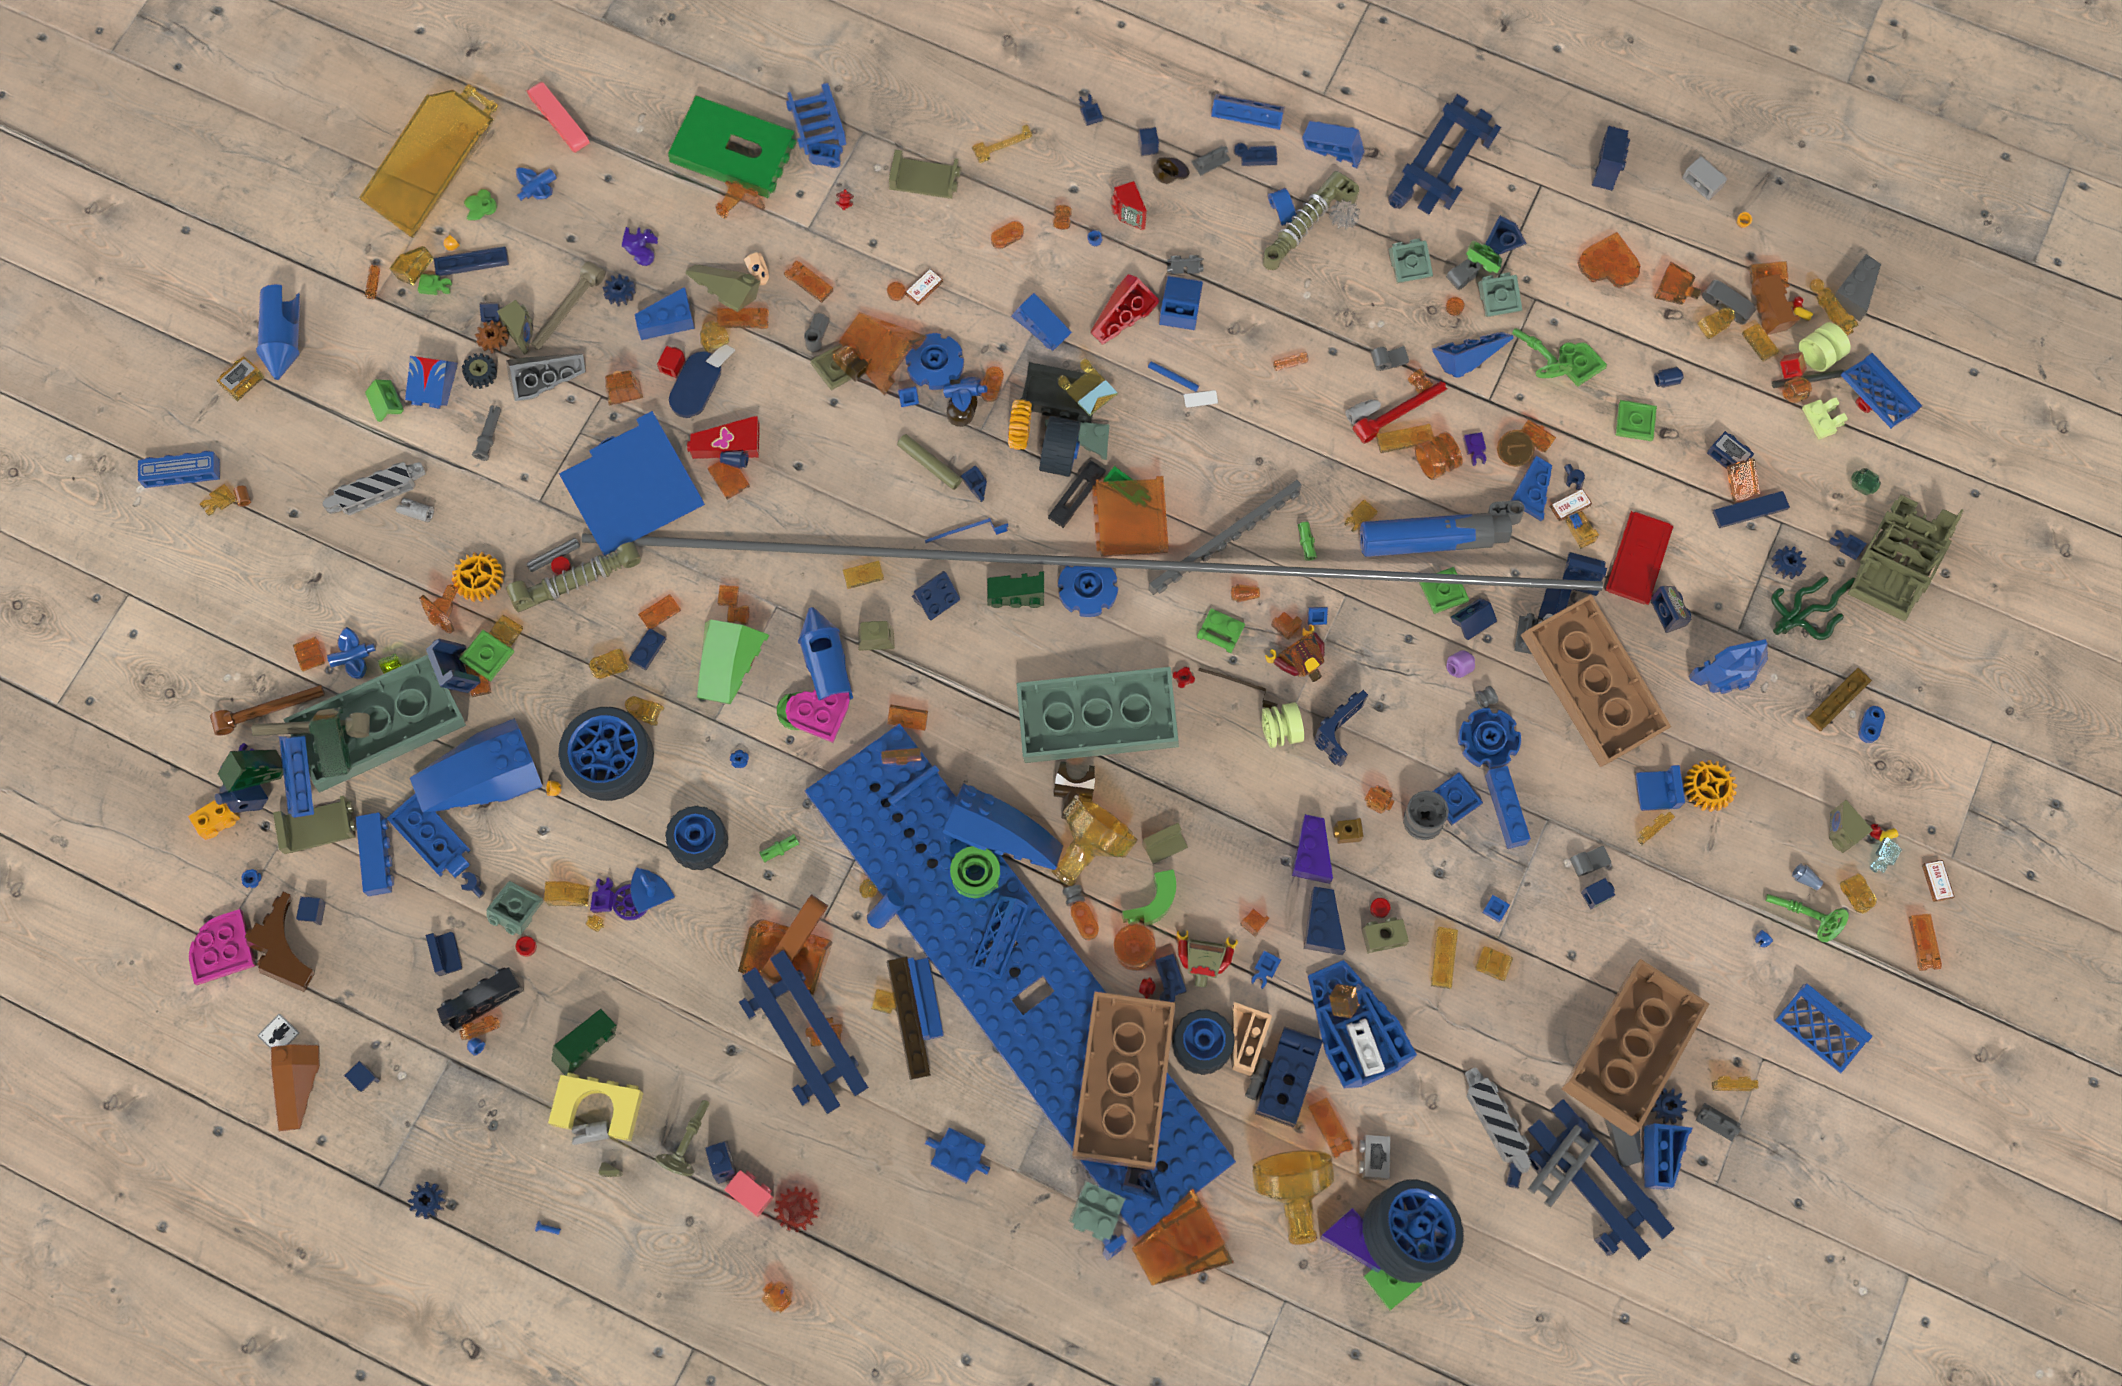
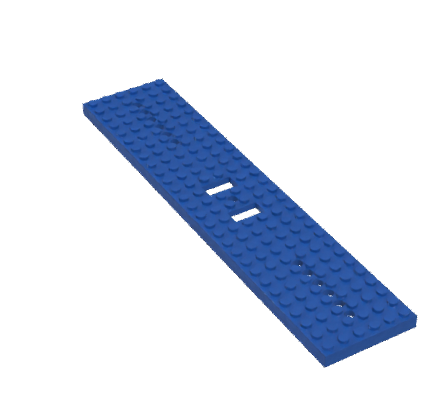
[805,723,1236,1239]

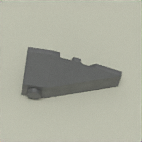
[506,353,586,401]
[1604,1118,1641,1168]

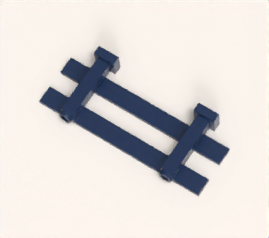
[1393,94,1502,215]
[739,950,869,1114]
[1527,1099,1675,1261]

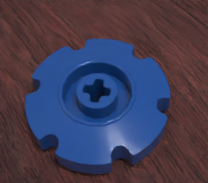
[905,333,964,390]
[1058,566,1118,617]
[1458,708,1521,770]

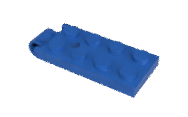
[386,794,471,878]

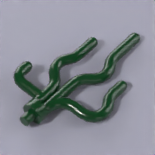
[1771,576,1856,640]

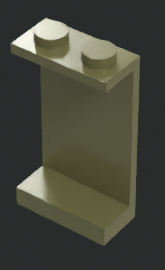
[889,150,961,199]
[273,795,357,854]

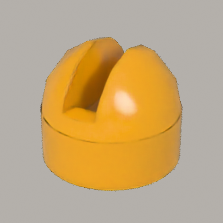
[1736,212,1752,228]
[443,235,460,251]
[546,780,562,796]

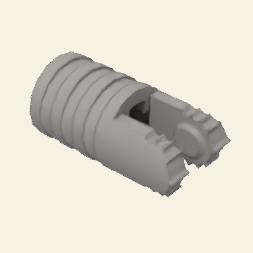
[1345,399,1381,425]
[395,498,434,523]
[572,1120,610,1145]

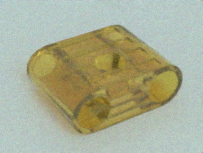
[489,615,523,647]
[1475,946,1513,981]

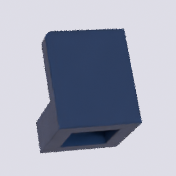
[296,897,326,925]
[344,1061,381,1092]

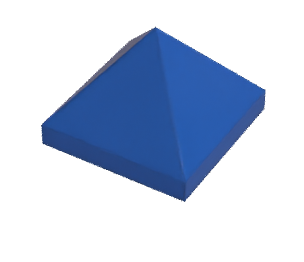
[898,386,919,407]
[1308,607,1328,625]

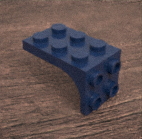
[1314,690,1368,767]

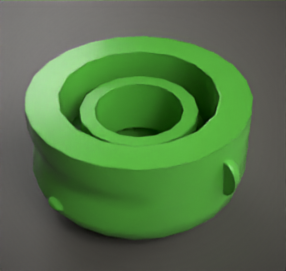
[950,846,1000,898]

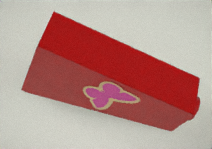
[687,416,760,459]

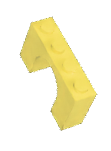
[548,1073,643,1141]

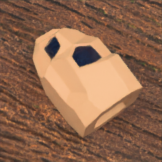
[744,252,769,286]

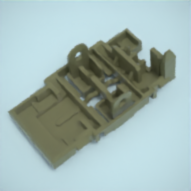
[1848,494,1964,621]

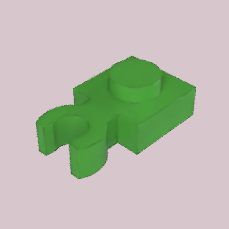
[418,274,452,295]

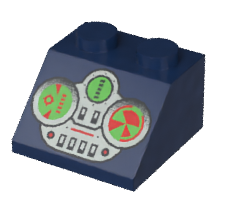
[1650,586,1692,633]

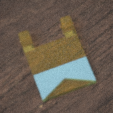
[1058,358,1118,416]

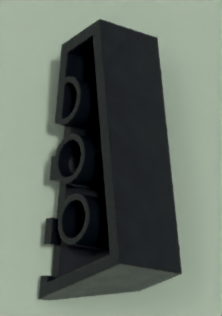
[437,967,524,1033]

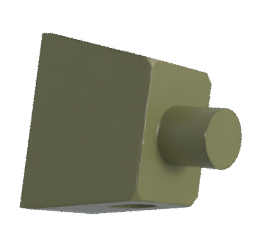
[858,621,895,651]

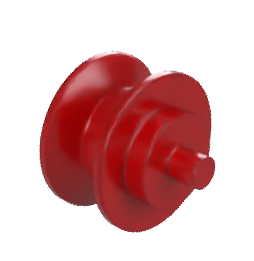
[835,189,854,211]

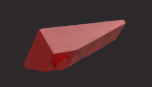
[1090,274,1160,345]

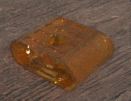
[293,636,325,672]

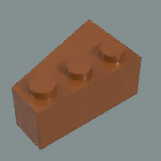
[1752,274,1800,335]

